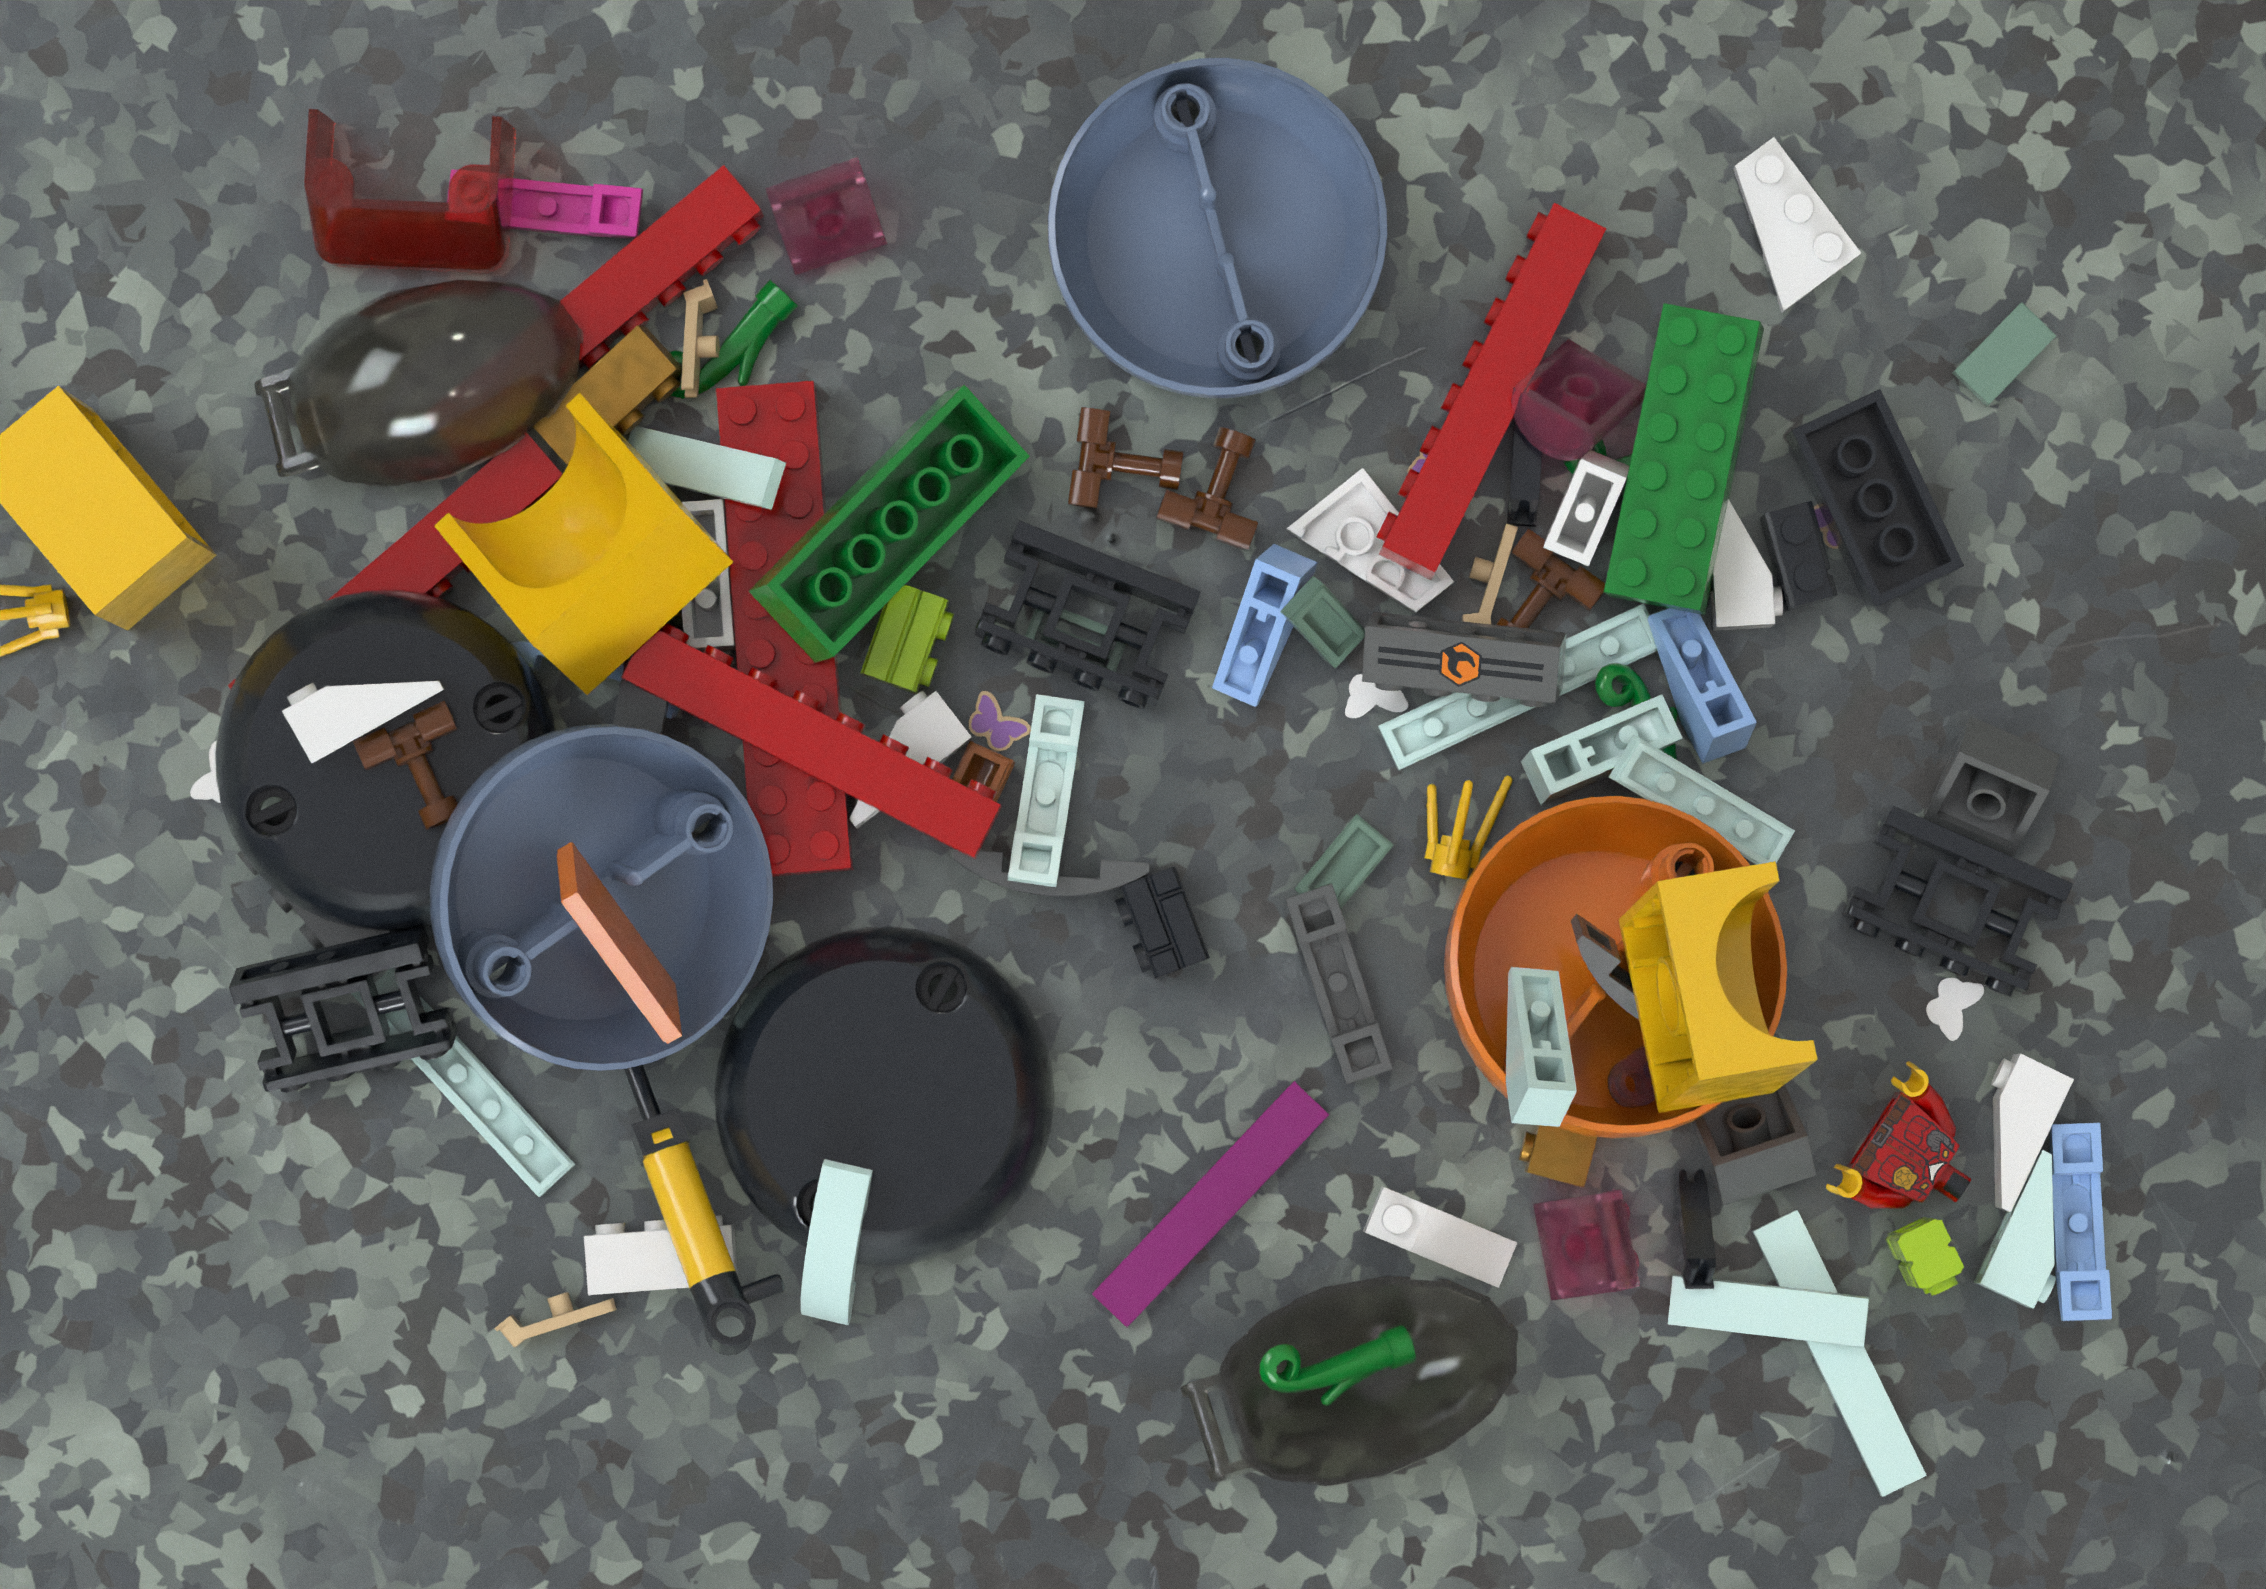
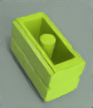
[860,585,955,694]
[1885,1217,1964,1296]

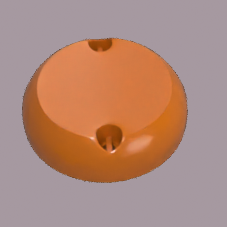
[1444,796,1787,1139]

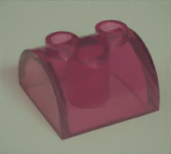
[765,157,887,275]
[1511,339,1646,461]
[1533,1188,1640,1301]

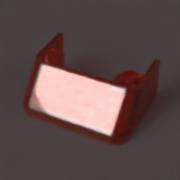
[304,109,516,273]

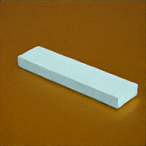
[628,426,786,510]
[1609,735,1795,865]
[1668,1274,1869,1348]

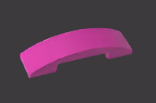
[445,169,643,238]

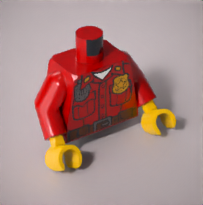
[1826,1061,1971,1209]

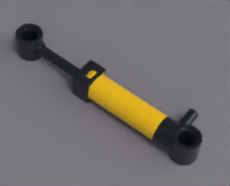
[624,1065,785,1356]

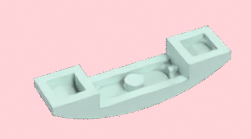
[1008,694,1085,887]
[801,1159,873,1325]

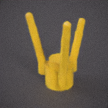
[0,584,70,657]
[1424,776,1513,880]

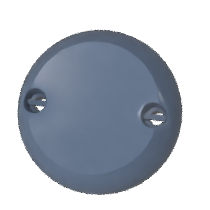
[1047,58,1387,398]
[430,724,773,1071]

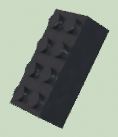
[1786,389,1964,612]

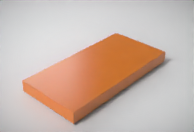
[557,842,682,1044]

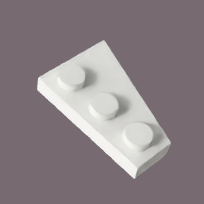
[1733,137,1861,313]
[1286,468,1454,613]

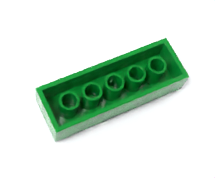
[1604,303,1764,615]
[749,385,1030,663]

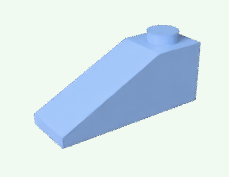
[1212,544,1318,707]
[1648,608,1757,764]

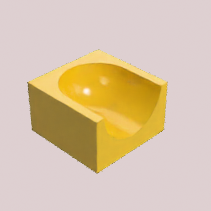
[0,386,217,631]
[434,393,733,695]
[1619,861,1818,1113]

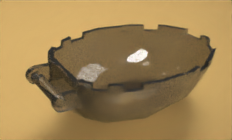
[253,279,584,488]
[1180,1276,1518,1486]

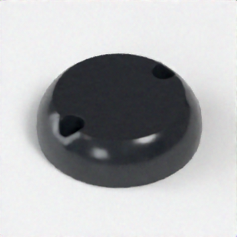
[215,590,556,931]
[714,926,1054,1267]

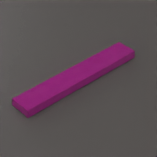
[1092,1081,1329,1327]

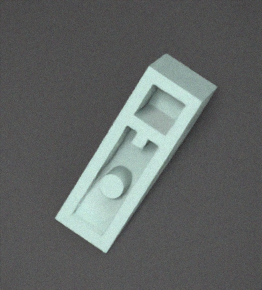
[1521,694,1683,806]
[1506,967,1577,1127]
[1974,1150,2056,1309]

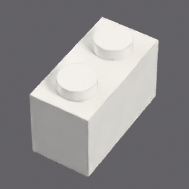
[1543,448,1630,566]

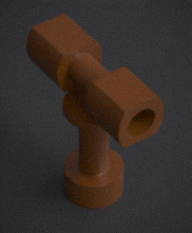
[1068,407,1184,509]
[1156,427,1258,551]
[1496,529,1605,629]
[353,701,458,830]

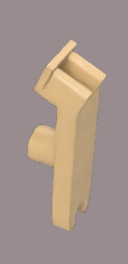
[681,279,720,398]
[1462,523,1518,624]
[494,1292,617,1348]

